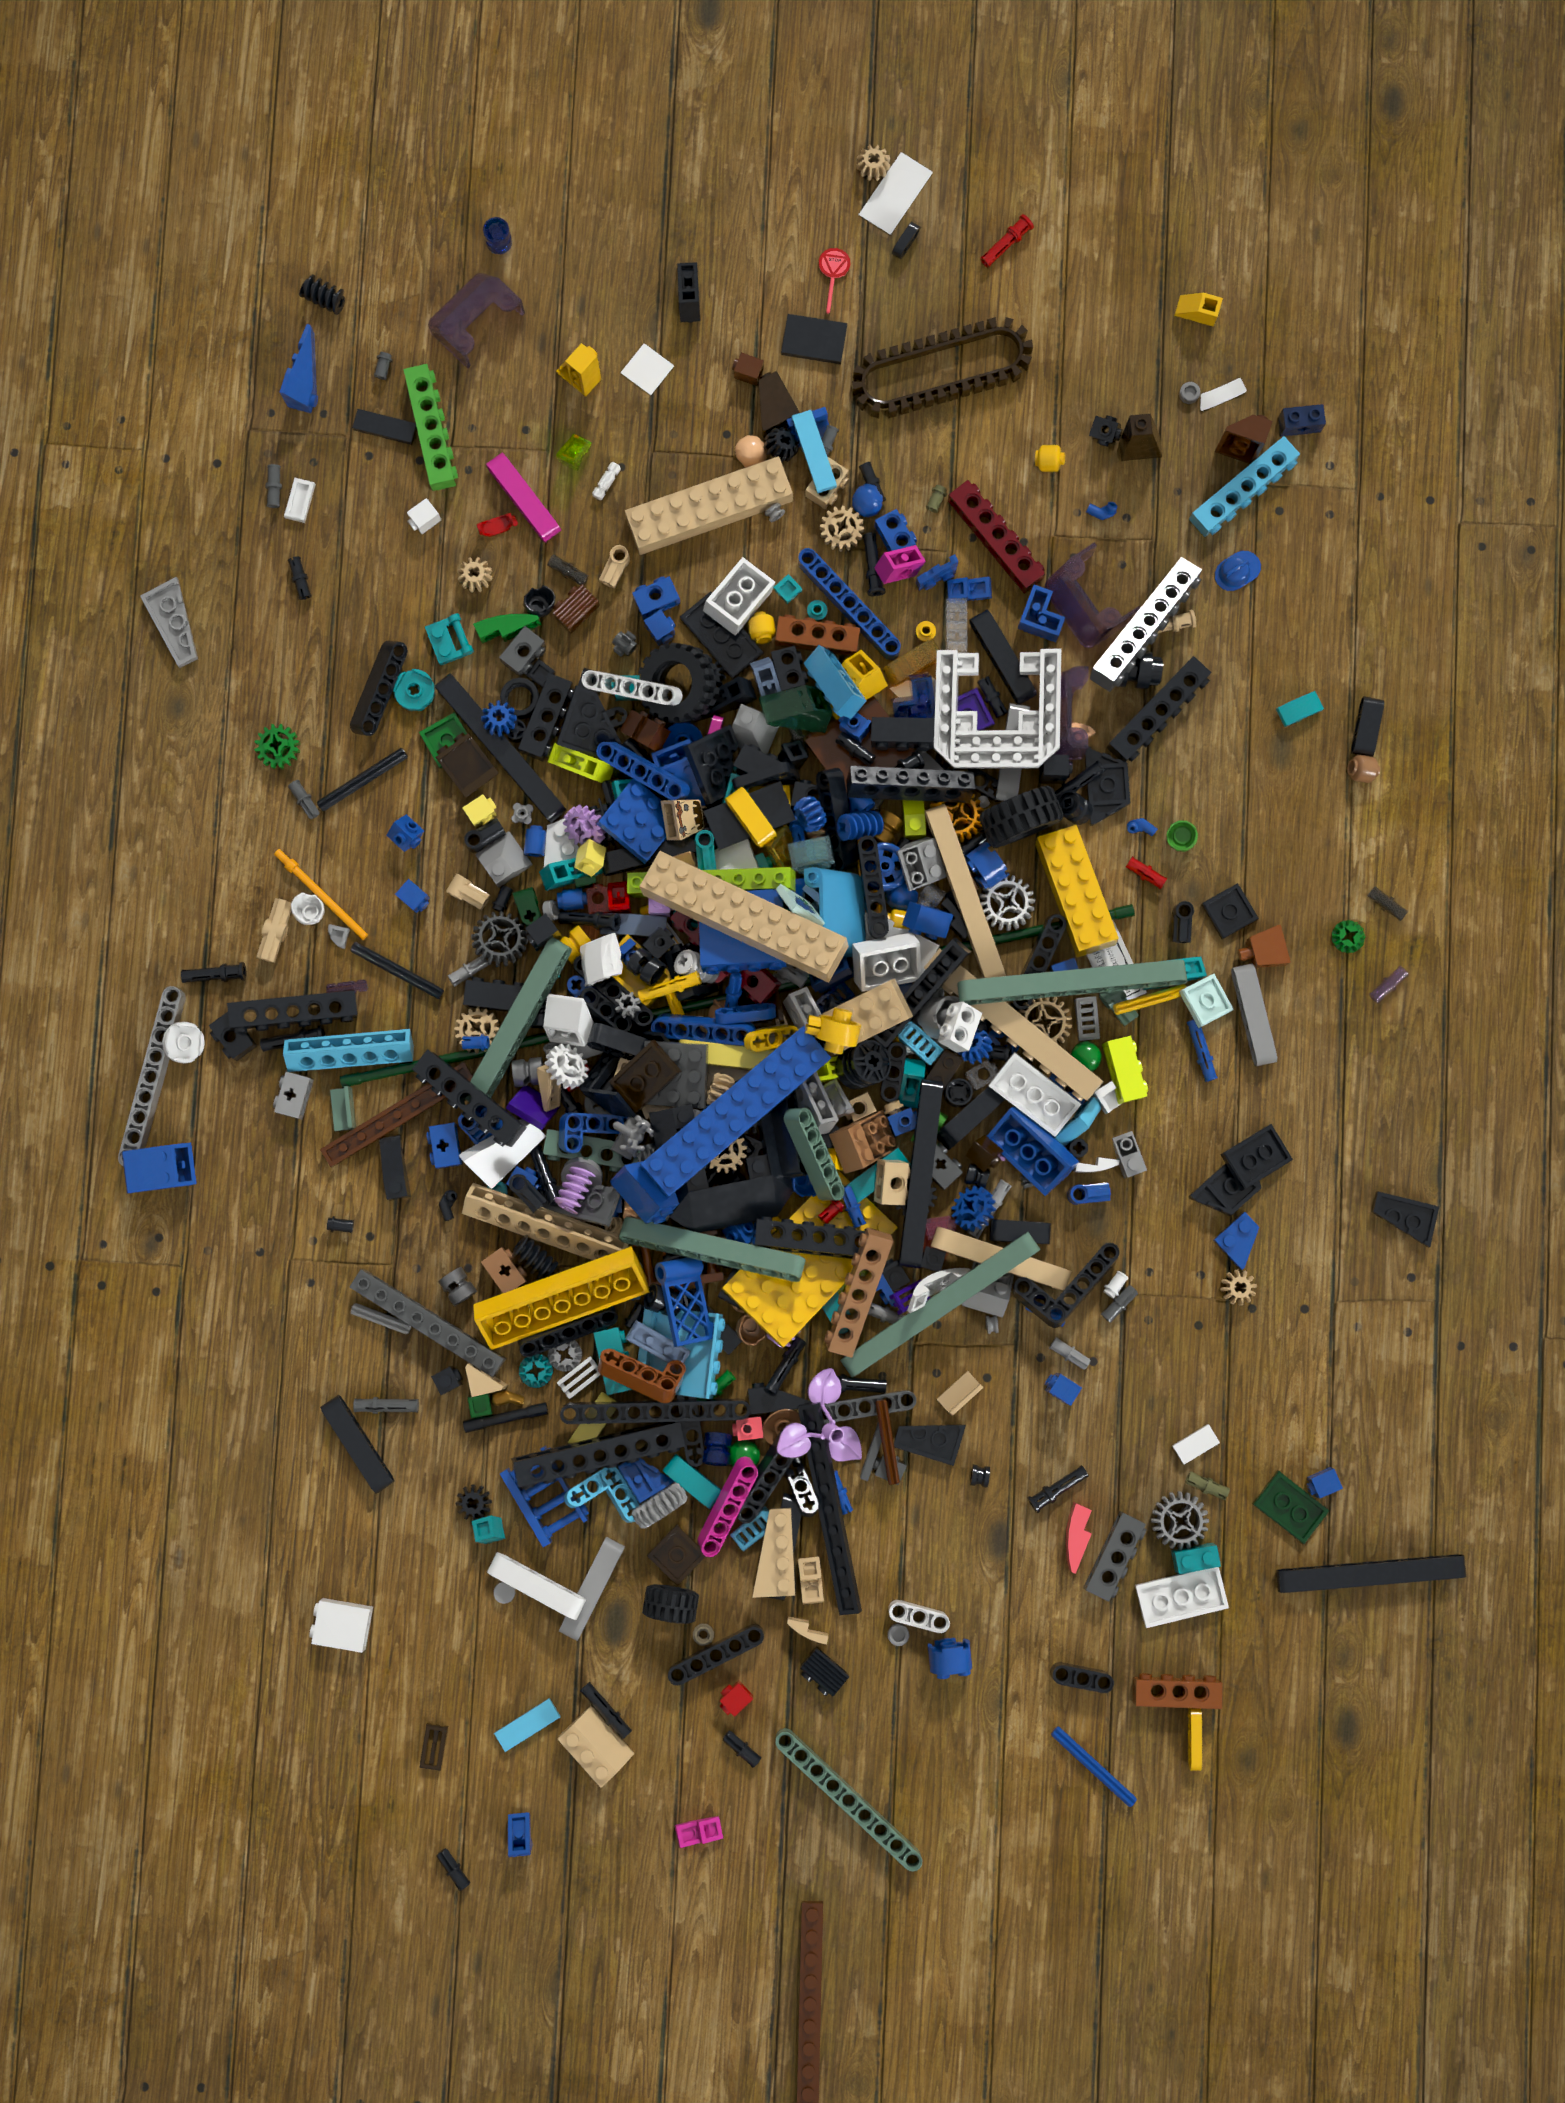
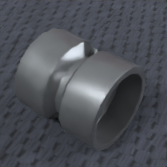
[512,1057,543,1087]
[438,1267,477,1306]

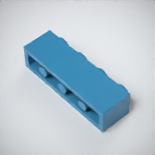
[804,645,867,719]

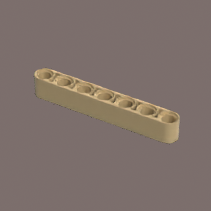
[931,1226,1072,1291]

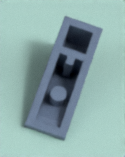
[749,657,790,723]

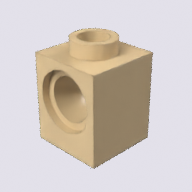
[845,1092,877,1122]

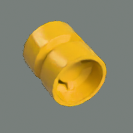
[559,925,591,964]

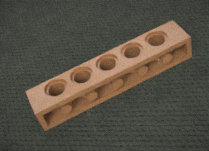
[824,1228,893,1358]

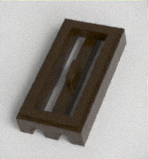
[419,1723,449,1771]

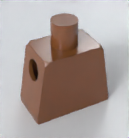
[1238,924,1291,968]

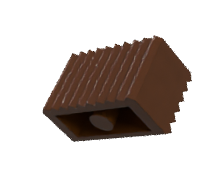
[552,584,600,634]

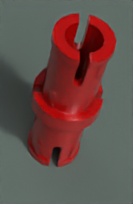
[1125,856,1167,889]

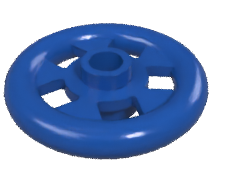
[864,842,905,892]

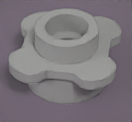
[511,803,533,825]

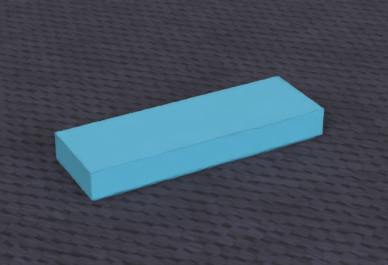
[494,1698,561,1752]

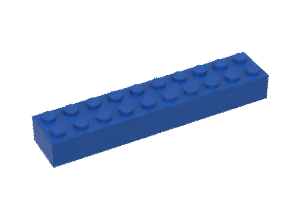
[640,1026,831,1199]

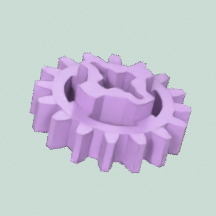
[563,805,606,845]

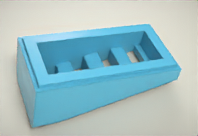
[898,1021,944,1066]
[730,1506,769,1551]

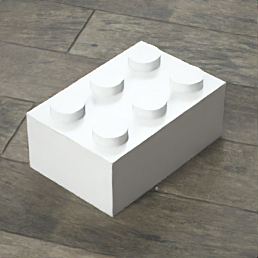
[703,557,775,636]
[852,933,921,992]

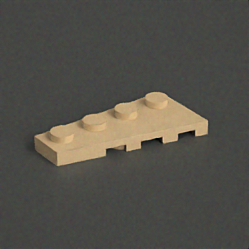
[752,1508,795,1598]

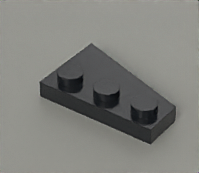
[894,1425,966,1466]

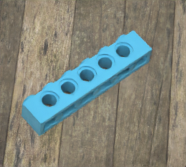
[1189,436,1300,537]
[283,1029,414,1072]

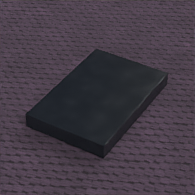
[781,314,848,364]
[1220,1124,1293,1190]

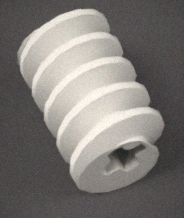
[674,949,720,984]

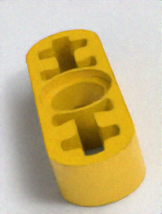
[744,1025,799,1052]
[1188,1708,1202,1771]

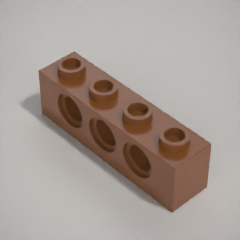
[775,615,860,656]
[1133,1673,1222,1709]

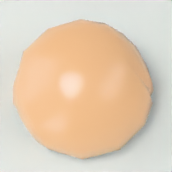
[735,435,767,468]

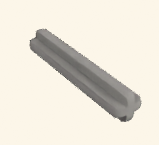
[351,1303,411,1334]

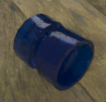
[483,217,512,254]
[702,1432,732,1466]

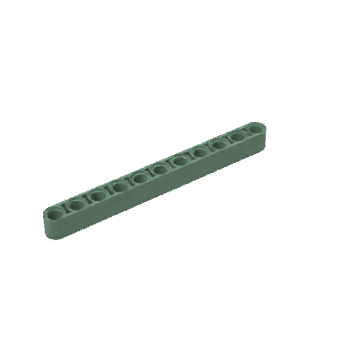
[957,960,1187,1005]
[840,1232,1041,1378]

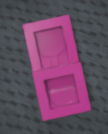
[674,1816,723,1848]

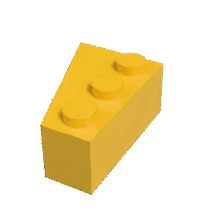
[555,343,601,397]

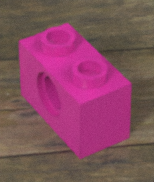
[874,545,926,584]

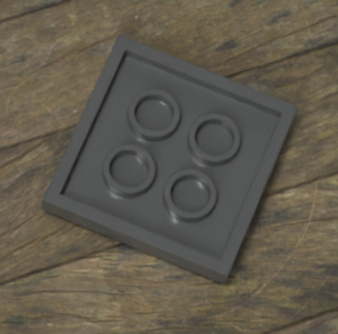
[644,1041,708,1108]

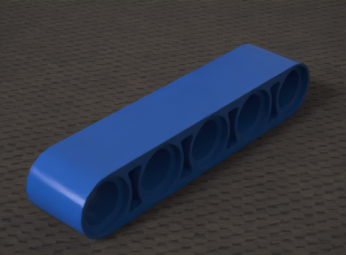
[596,742,690,800]
[651,1013,756,1046]

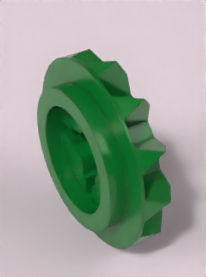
[1332,920,1366,953]

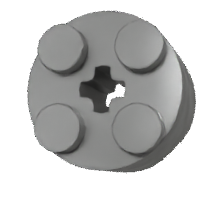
[918,996,959,1039]

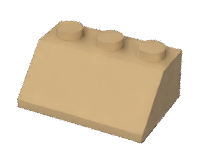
[558,1705,634,1788]

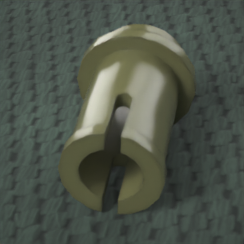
[926,485,947,513]

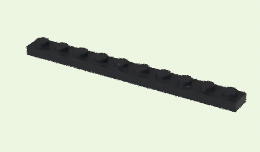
[798,1402,862,1615]

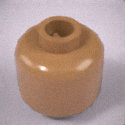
[1347,755,1380,783]

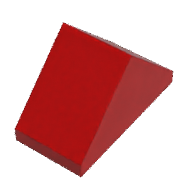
[608,881,631,914]

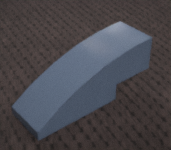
[600,913,667,939]

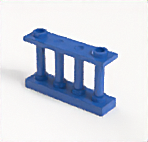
[500,1446,589,1547]

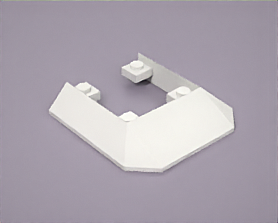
[934,649,1061,769]

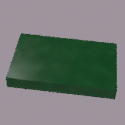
[1252,1470,1330,1544]

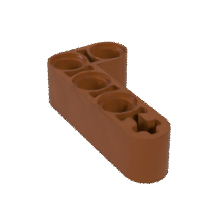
[597,1349,686,1403]

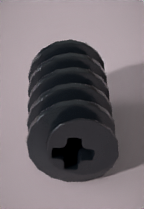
[299,274,345,315]
[512,1235,558,1280]

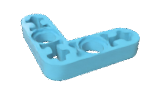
[564,1467,639,1523]

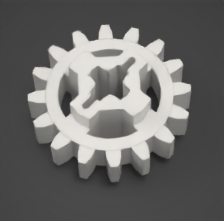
[545,1044,589,1089]

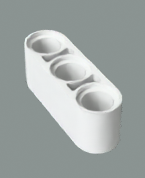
[888,1600,950,1633]

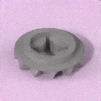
[548,1340,582,1371]

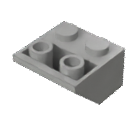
[896,837,946,891]
[962,1262,1014,1318]

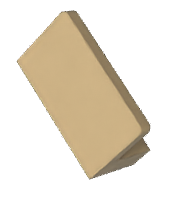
[937,1371,983,1416]

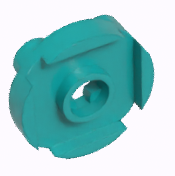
[393,669,435,711]

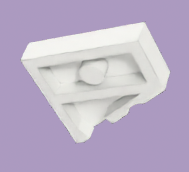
[544,818,579,867]

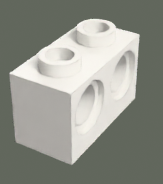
[938,1002,982,1053]

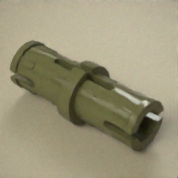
[1185,1471,1230,1501]

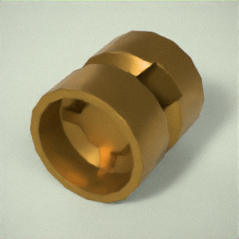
[874,809,904,844]

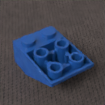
[651,739,706,806]
[122,1142,196,1194]

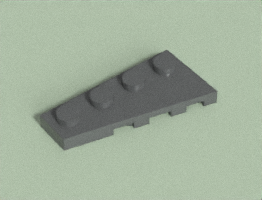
[539,1185,620,1227]

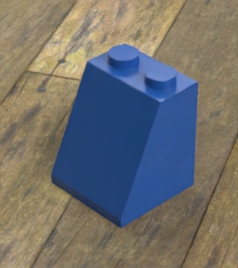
[610,1161,679,1224]

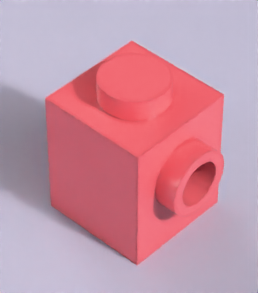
[732,1416,763,1441]

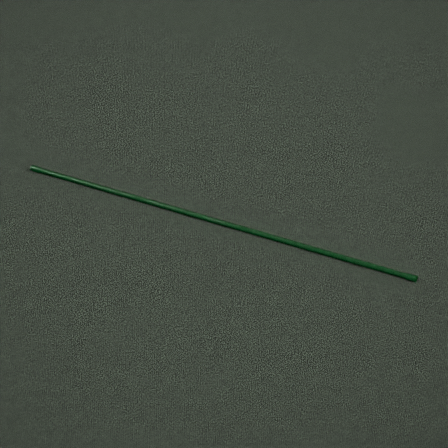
[340,904,1135,1088]

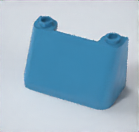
[804,867,866,957]

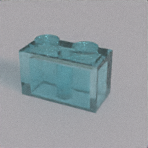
[788,835,835,874]

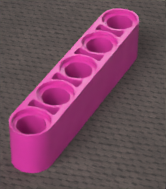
[486,452,561,543]
[697,1456,758,1557]

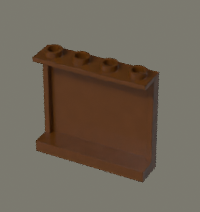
[805,695,914,803]

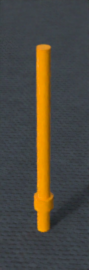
[274,849,368,940]

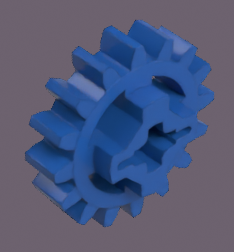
[951,1186,996,1232]

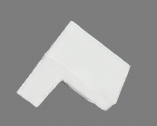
[1093,1081,1121,1114]

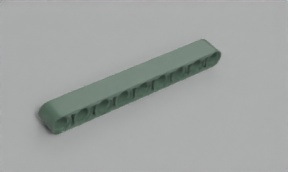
[465,937,572,1102]
[618,1217,806,1282]
[775,1728,922,1871]

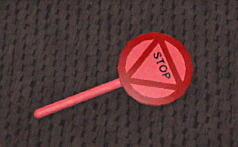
[819,248,851,314]

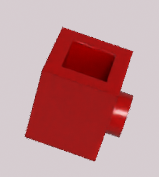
[720,1680,753,1717]

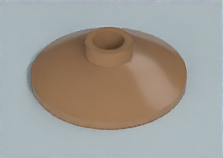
[762,1409,801,1445]

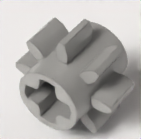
[615,992,641,1019]

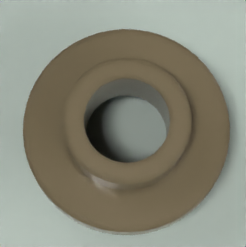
[693,1623,714,1646]

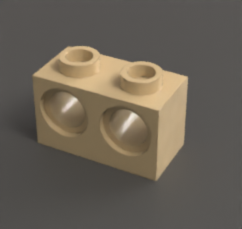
[805,457,849,510]

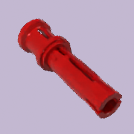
[980,214,1034,268]

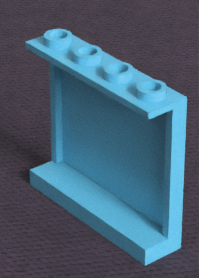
[638,1308,725,1399]

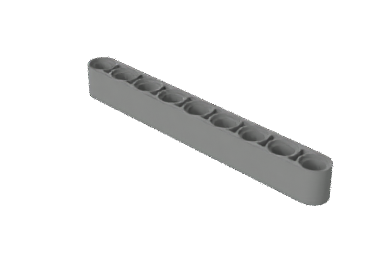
[118,986,186,1166]

